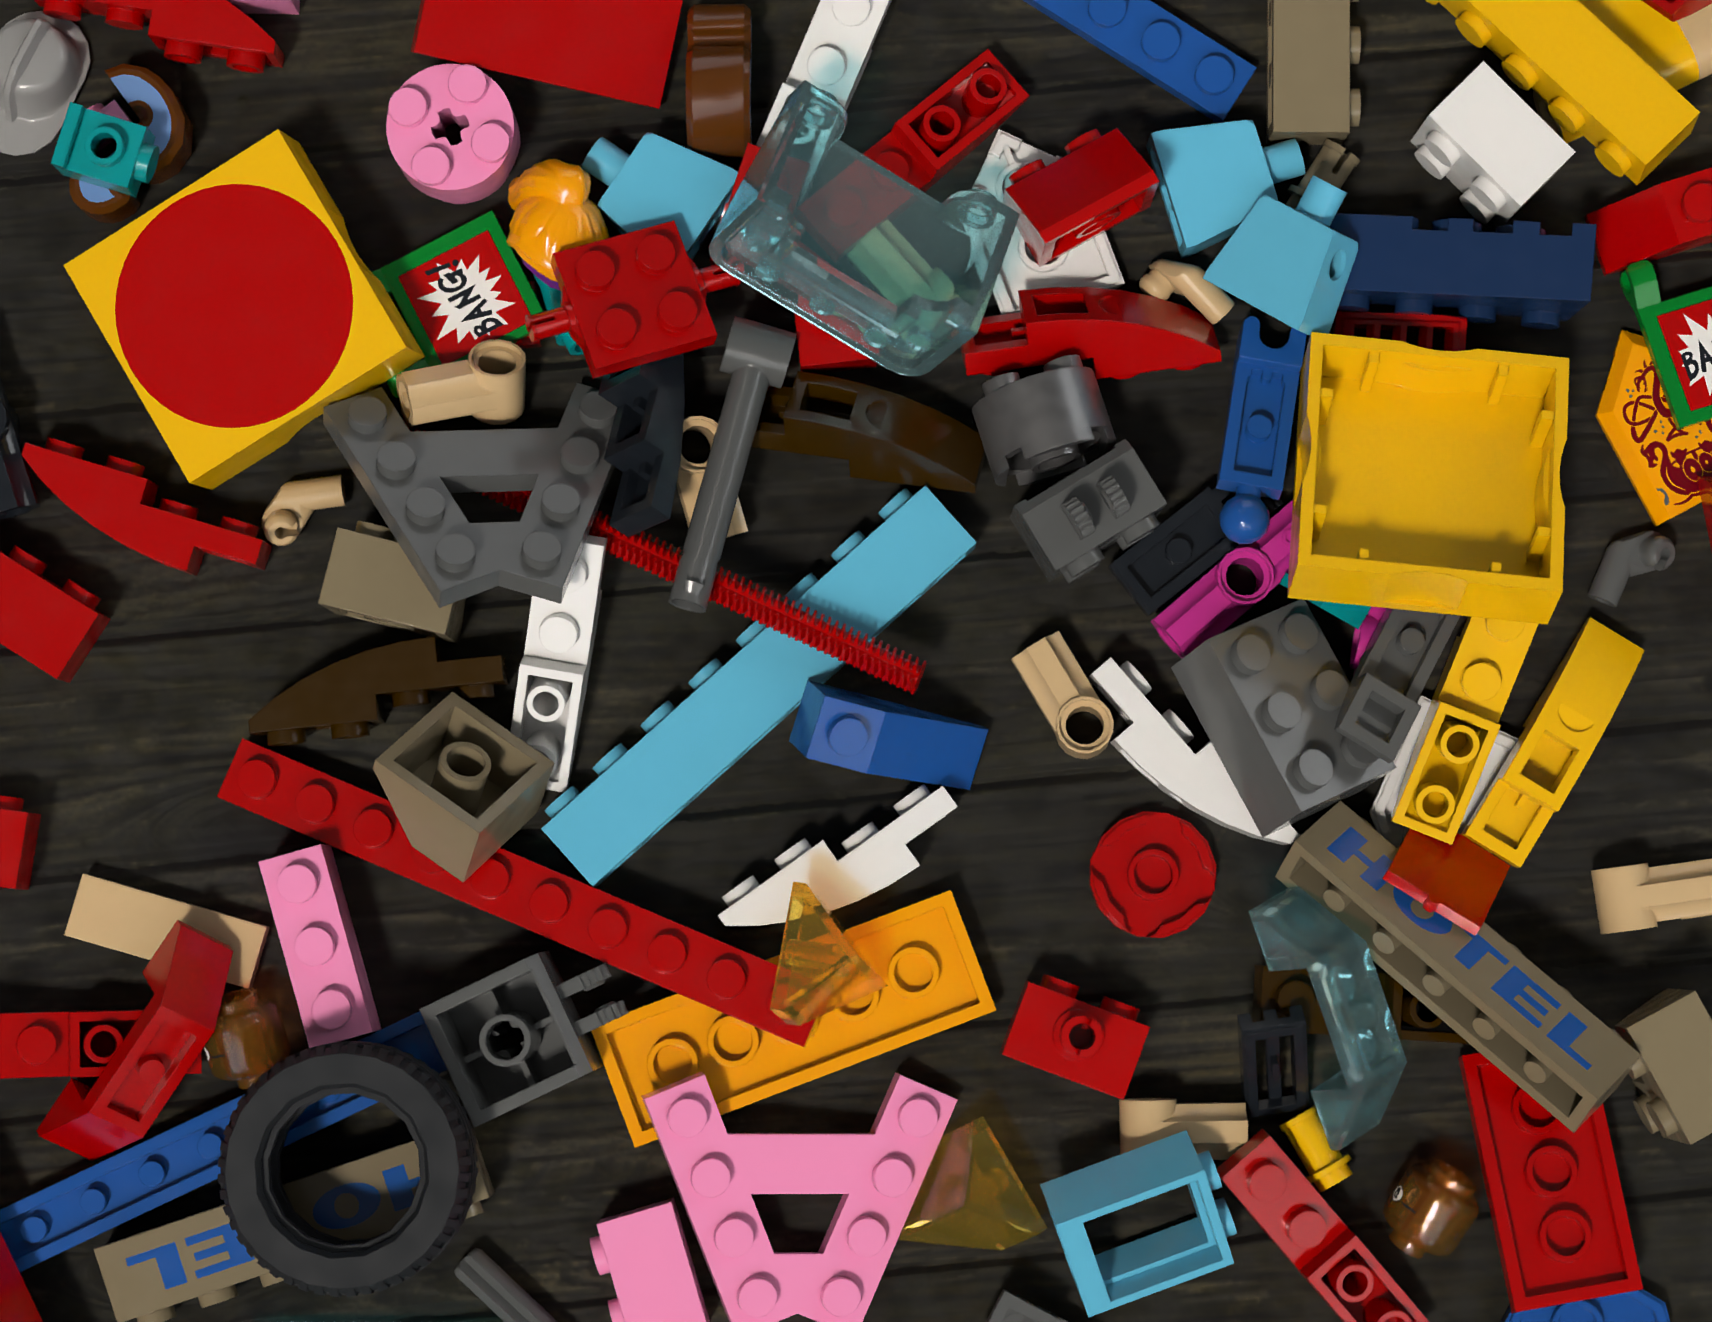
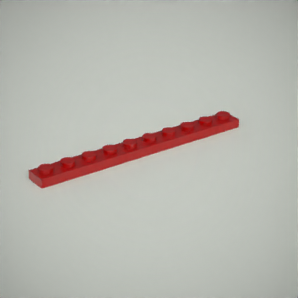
[217,738,830,1047]

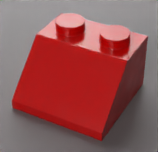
[1003,128,1160,267]

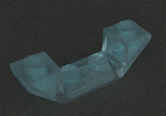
[1249,886,1407,1150]

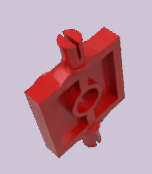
[525,220,741,378]

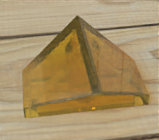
[770,882,888,1026]
[898,1116,1047,1251]

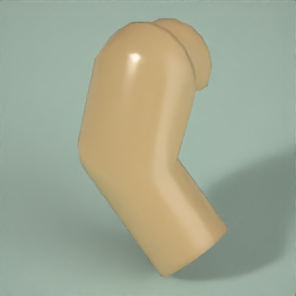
[1139,259,1235,325]
[262,475,346,546]

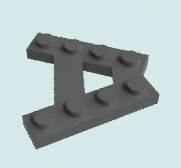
[323,383,617,608]

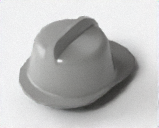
[0,11,91,156]

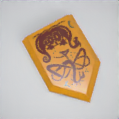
[1595,330,1712,527]

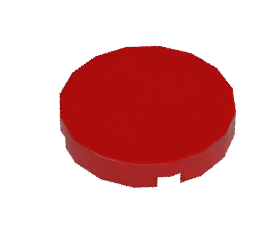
[1089,811,1216,938]

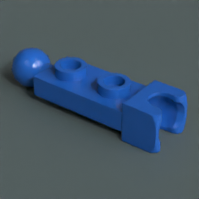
[1216,316,1307,545]

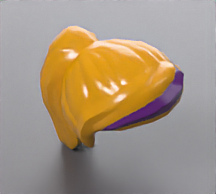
[506,159,609,290]

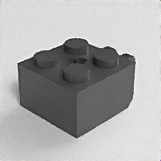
[1010,439,1167,584]
[419,950,629,1128]

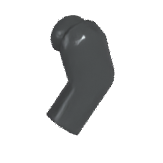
[1587,531,1676,607]

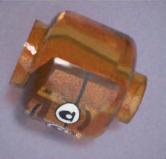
[204,988,291,1089]
[1383,1159,1480,1259]

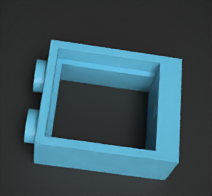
[1040,1130,1237,1318]

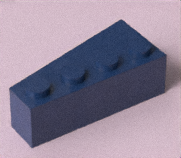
[1329,213,1597,330]

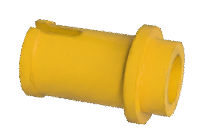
[1279,1105,1353,1193]

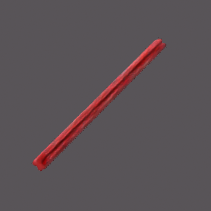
[403,420,927,695]

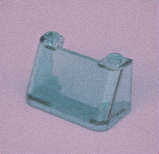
[709,80,1020,376]

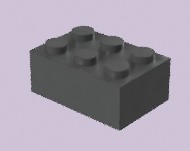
[1171,599,1397,837]

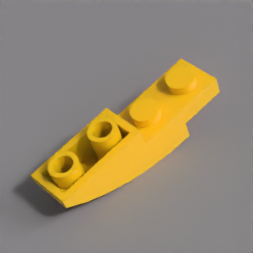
[1391,616,1538,845]
[1461,617,1645,868]

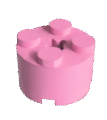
[386,64,521,204]

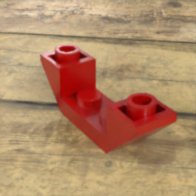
[36,919,233,1161]

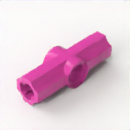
[1151,499,1293,659]

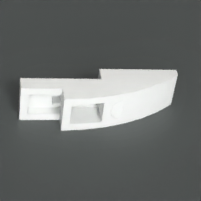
[756,0,892,226]
[511,535,608,793]
[1088,657,1300,845]
[718,784,958,926]

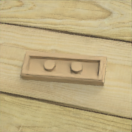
[64,874,270,989]

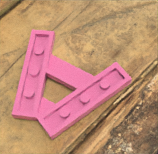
[641,1072,958,1322]

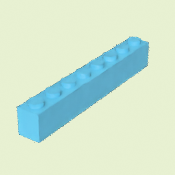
[541,486,977,887]

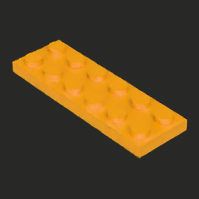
[591,890,996,1148]

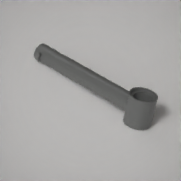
[668,316,797,613]

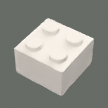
[1410,61,1575,227]

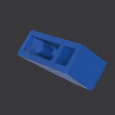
[789,680,988,790]

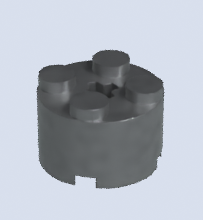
[972,354,1117,486]

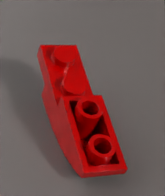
[34,0,285,73]
[794,49,1030,262]
[957,287,1222,379]
[21,437,272,576]
[0,1010,202,1079]
[1217,1129,1429,1322]

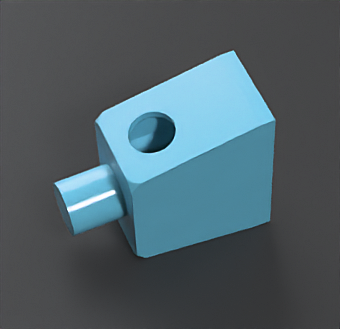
[1146,120,1305,259]
[582,132,738,259]
[1203,175,1358,335]

